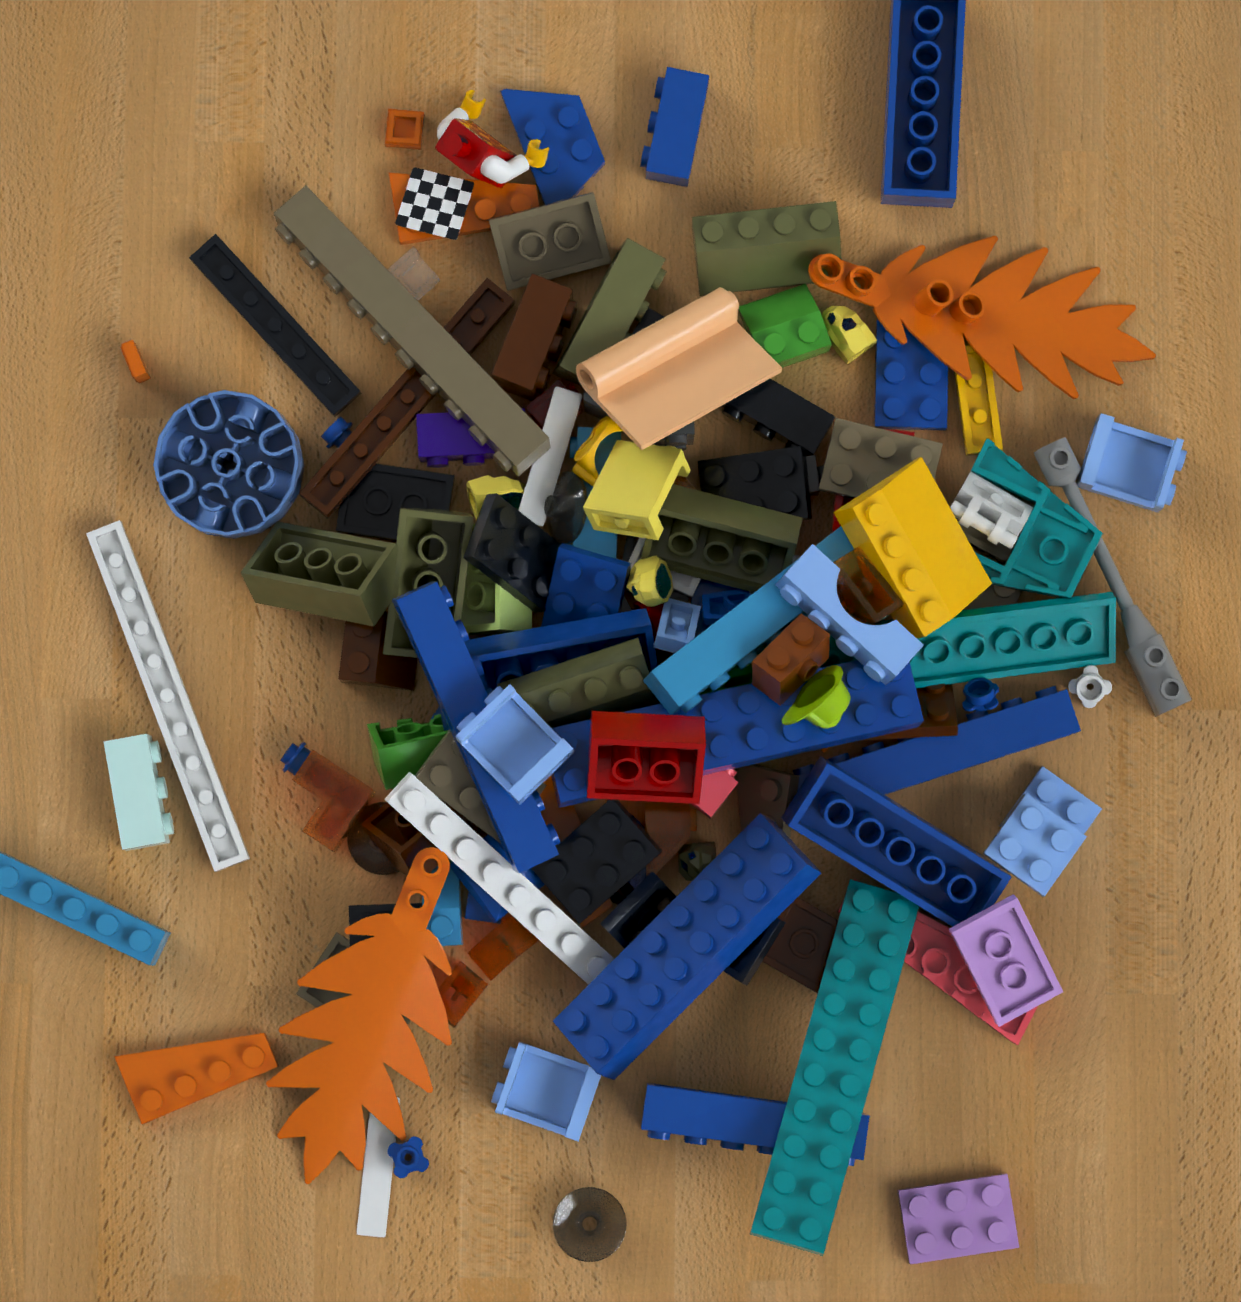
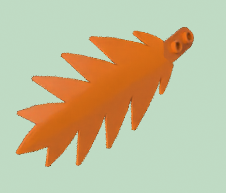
[808,236,1156,399]
[266,847,452,1184]

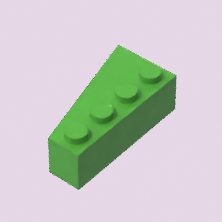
[367,714,448,790]

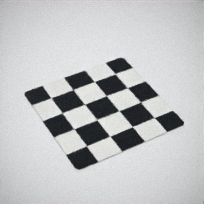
[395,167,474,240]

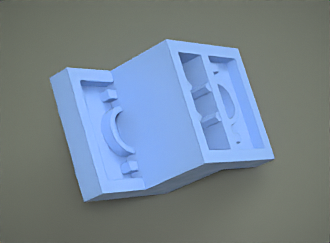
[983,766,1102,897]

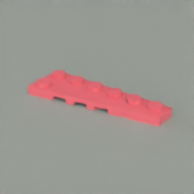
[837,879,1038,1045]

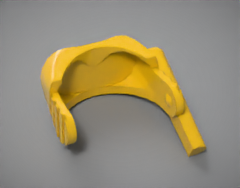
[572,416,623,487]

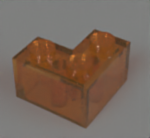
[292,749,376,853]

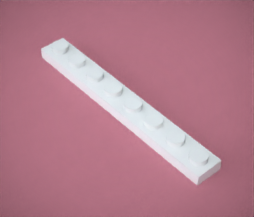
[384,772,614,985]

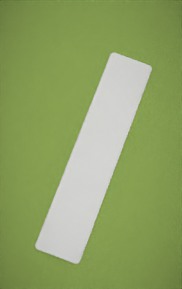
[518,387,582,526]
[357,1097,400,1237]

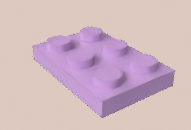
[949,894,1063,1027]
[897,1173,1019,1264]

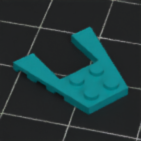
[971,438,1103,599]

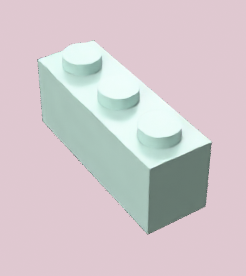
[103,734,174,851]

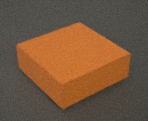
[385,109,425,150]
[120,340,151,384]

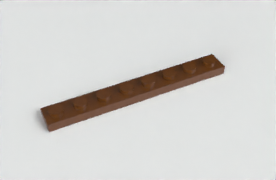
[299,278,515,519]

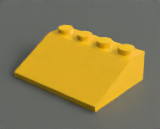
[833,457,992,638]

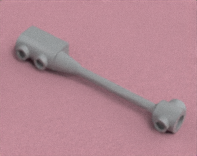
[1033,437,1192,717]

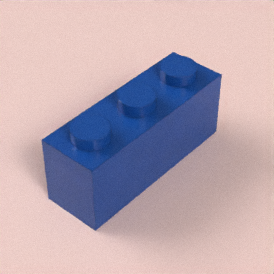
[640,67,709,187]

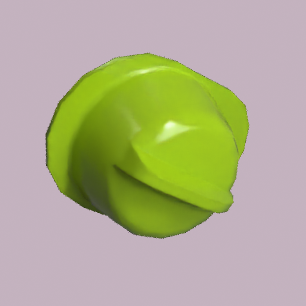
[782,665,851,729]

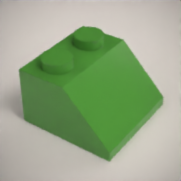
[738,284,832,368]

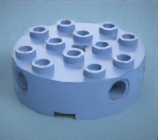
[153,390,305,539]

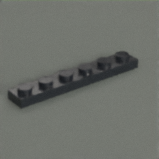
[189,234,362,417]

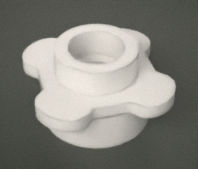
[1068,665,1112,708]

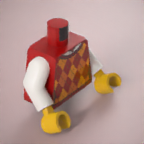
[435,90,550,189]

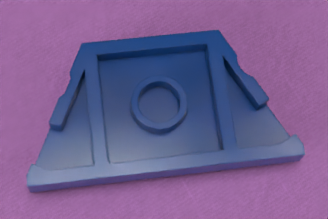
[500,89,605,205]

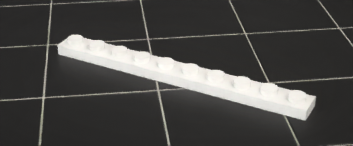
[86,520,250,872]

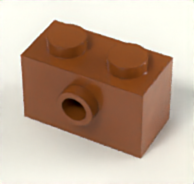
[752,613,830,706]

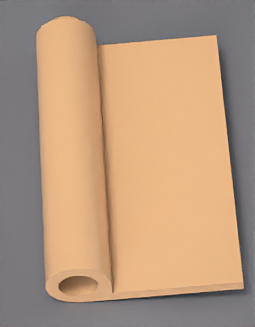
[576,287,782,450]

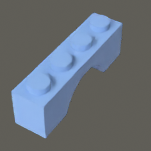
[775,544,924,685]

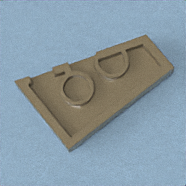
[734,764,799,838]

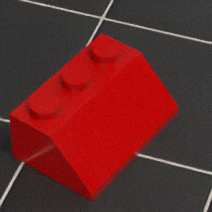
[587,711,706,804]

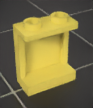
[583,440,691,540]

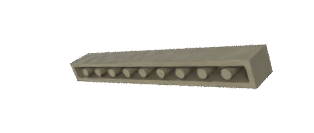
[274,185,551,477]

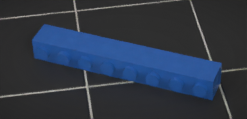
[392,581,560,873]
[793,686,1081,795]

